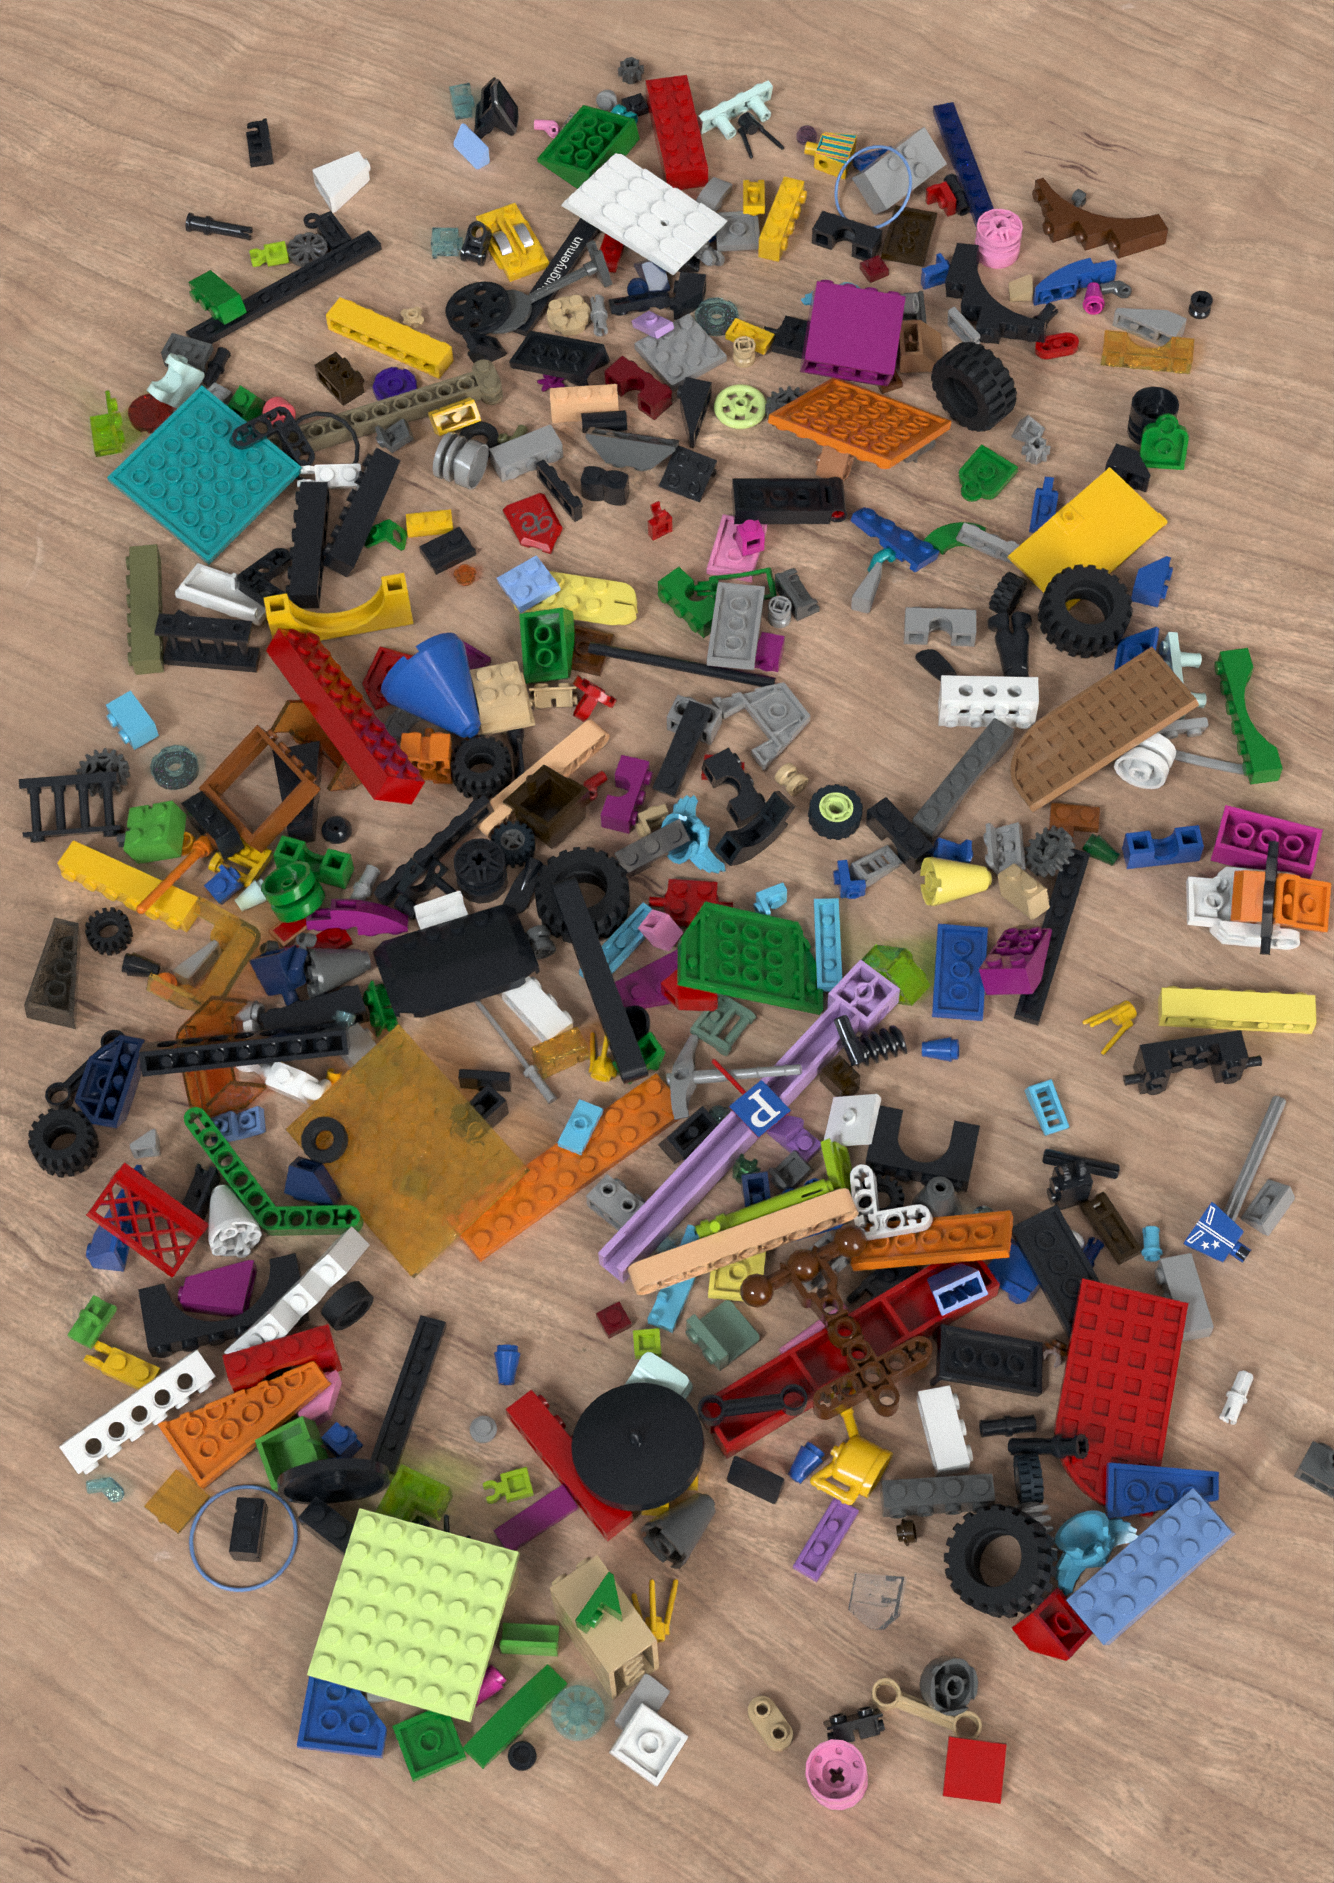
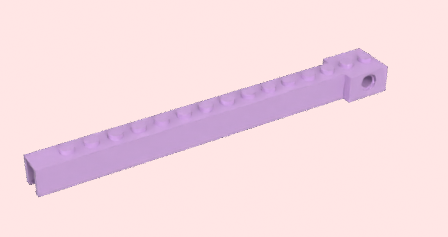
[598,960,900,1283]

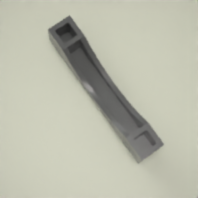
[912,718,1015,844]

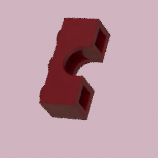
[604,355,672,420]

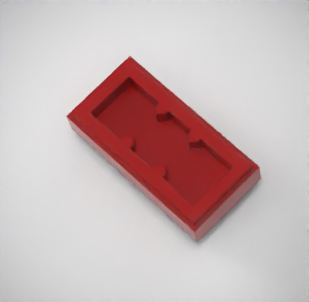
[600,233,625,273]

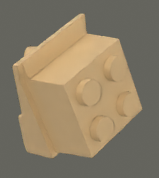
[470,661,535,736]

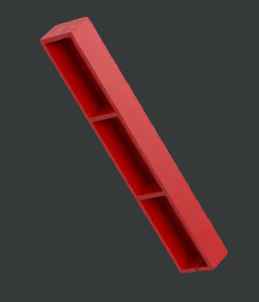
[697,1260,1000,1459]

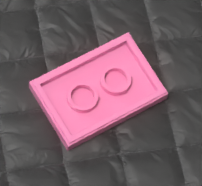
[707,514,767,583]

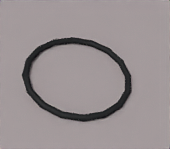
[282,411,360,480]

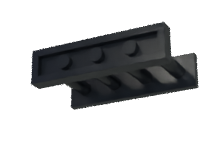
[154,613,261,673]
[19,772,125,843]

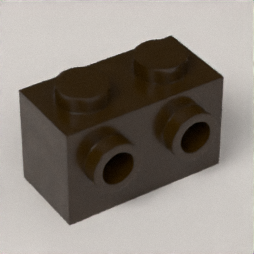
[314,352,365,406]

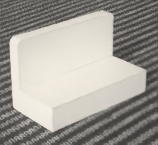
[414,891,468,930]

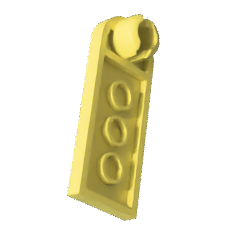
[513,571,638,625]

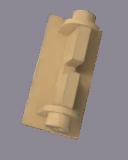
[529,683,578,709]

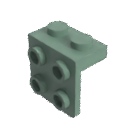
[685,1300,760,1371]

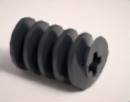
[856,1025,907,1069]

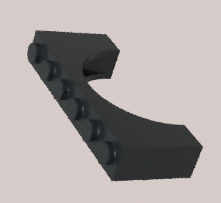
[138,1253,310,1358]

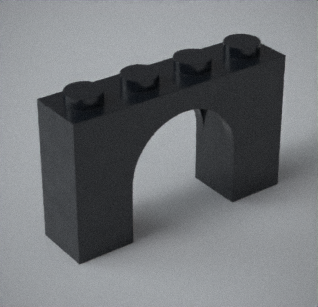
[865,1105,980,1193]

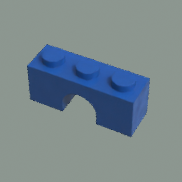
[1122,825,1204,869]

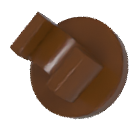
[1042,1338,1068,1368]

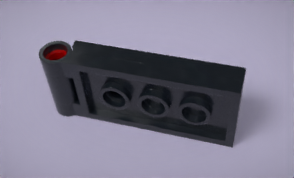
[731,477,847,524]

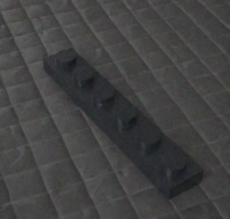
[373,795,494,906]
[370,1315,447,1475]

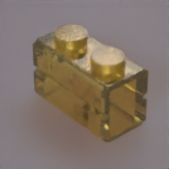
[531,1027,589,1079]

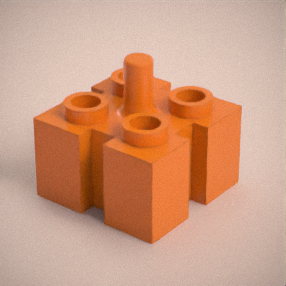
[400,728,453,784]

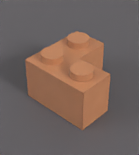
[815,446,856,482]

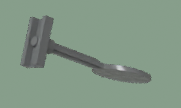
[478,240,613,334]

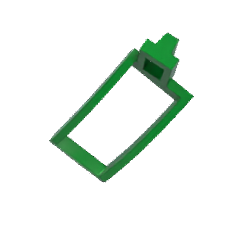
[694,567,777,600]

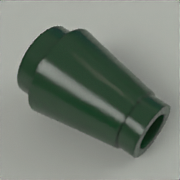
[1082,833,1120,866]

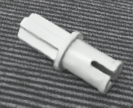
[1219,1370,1254,1425]

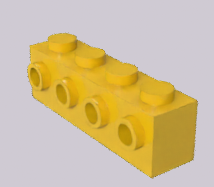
[758,176,807,262]

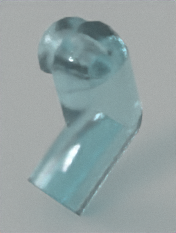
[86,1477,125,1503]

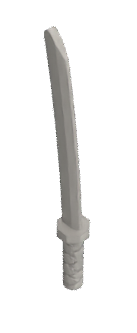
[1174,750,1244,775]
[474,1000,557,1104]

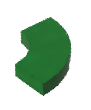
[923,522,986,555]

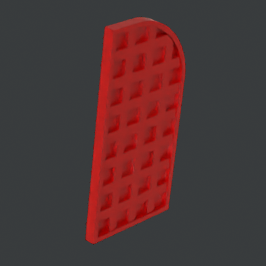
[1054,1278,1188,1518]

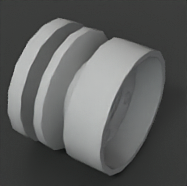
[433,432,489,490]

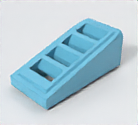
[1024,1079,1070,1136]

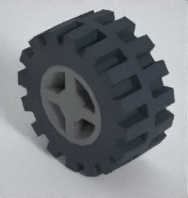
[491,821,536,868]
[1013,1453,1044,1504]

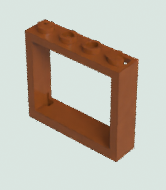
[199,724,321,853]

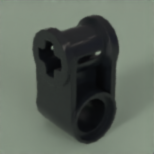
[460,221,492,266]

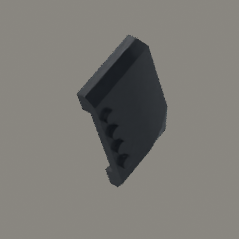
[373,905,540,1018]

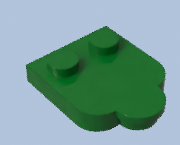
[1139,413,1189,470]
[959,444,1018,502]

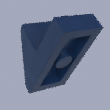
[741,1171,771,1207]

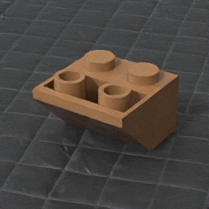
[898,320,943,373]

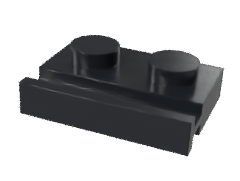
[419,527,476,575]

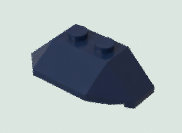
[74,1035,145,1128]

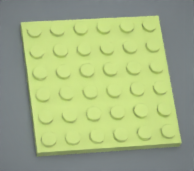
[307,1508,520,1722]

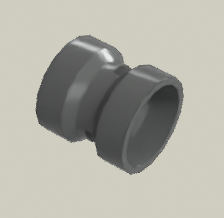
[526,925,556,959]

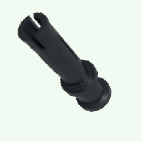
[185,212,253,241]
[1008,1434,1089,1459]

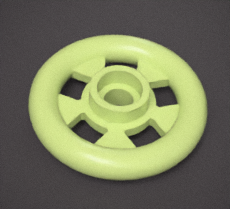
[714,384,767,429]

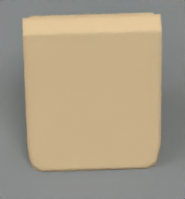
[1008,274,1033,302]

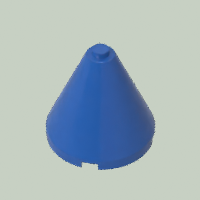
[381,633,481,738]

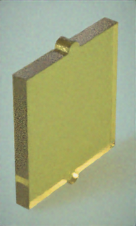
[144,1469,210,1535]

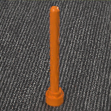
[136,835,214,914]

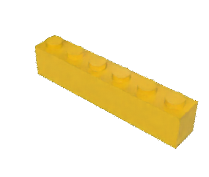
[326,297,454,379]
[57,840,202,932]

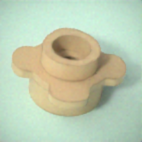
[400,307,424,329]

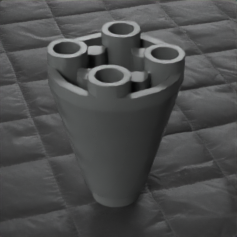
[304,947,371,999]

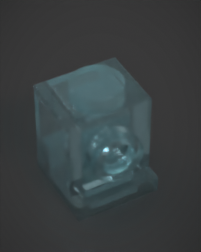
[449,83,475,120]
[431,227,463,259]

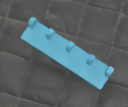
[647,1225,699,1333]

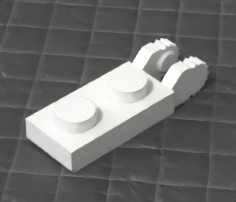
[297,464,361,489]

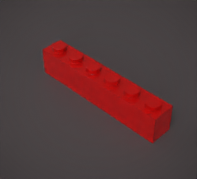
[506,1389,633,1542]

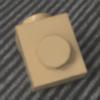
[635,804,669,838]

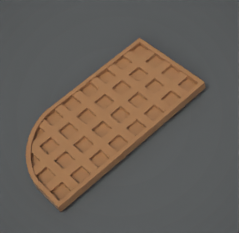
[1011,647,1199,813]

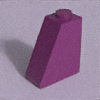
[178,1260,258,1318]

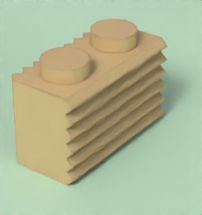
[998,863,1050,920]

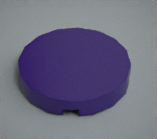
[373,367,417,401]

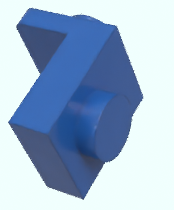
[933,838,973,863]
[833,860,866,899]

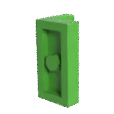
[499,1623,560,1657]

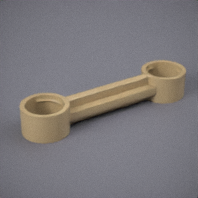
[871,1678,982,1739]

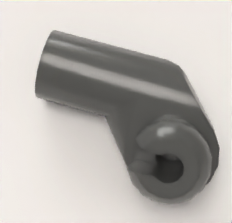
[1099,280,1132,298]

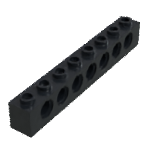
[139,1021,350,1077]

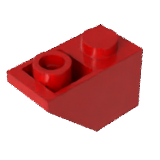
[661,970,718,1011]

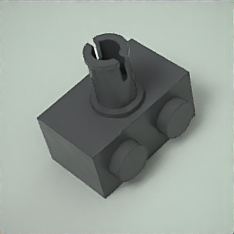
[1294,1441,1334,1499]

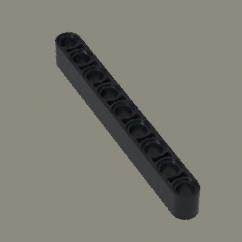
[551,876,649,1084]

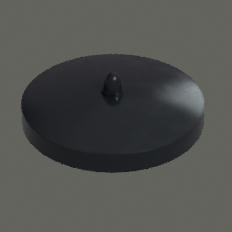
[571,1383,705,1511]

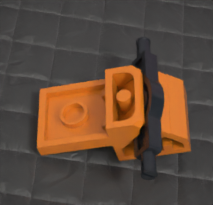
[1230,841,1331,955]

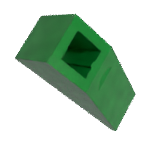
[227,385,266,422]

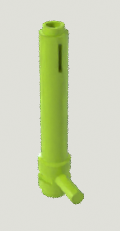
[695,1179,834,1239]

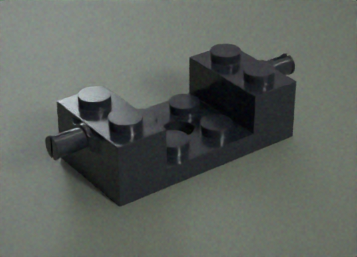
[1123,1030,1262,1095]

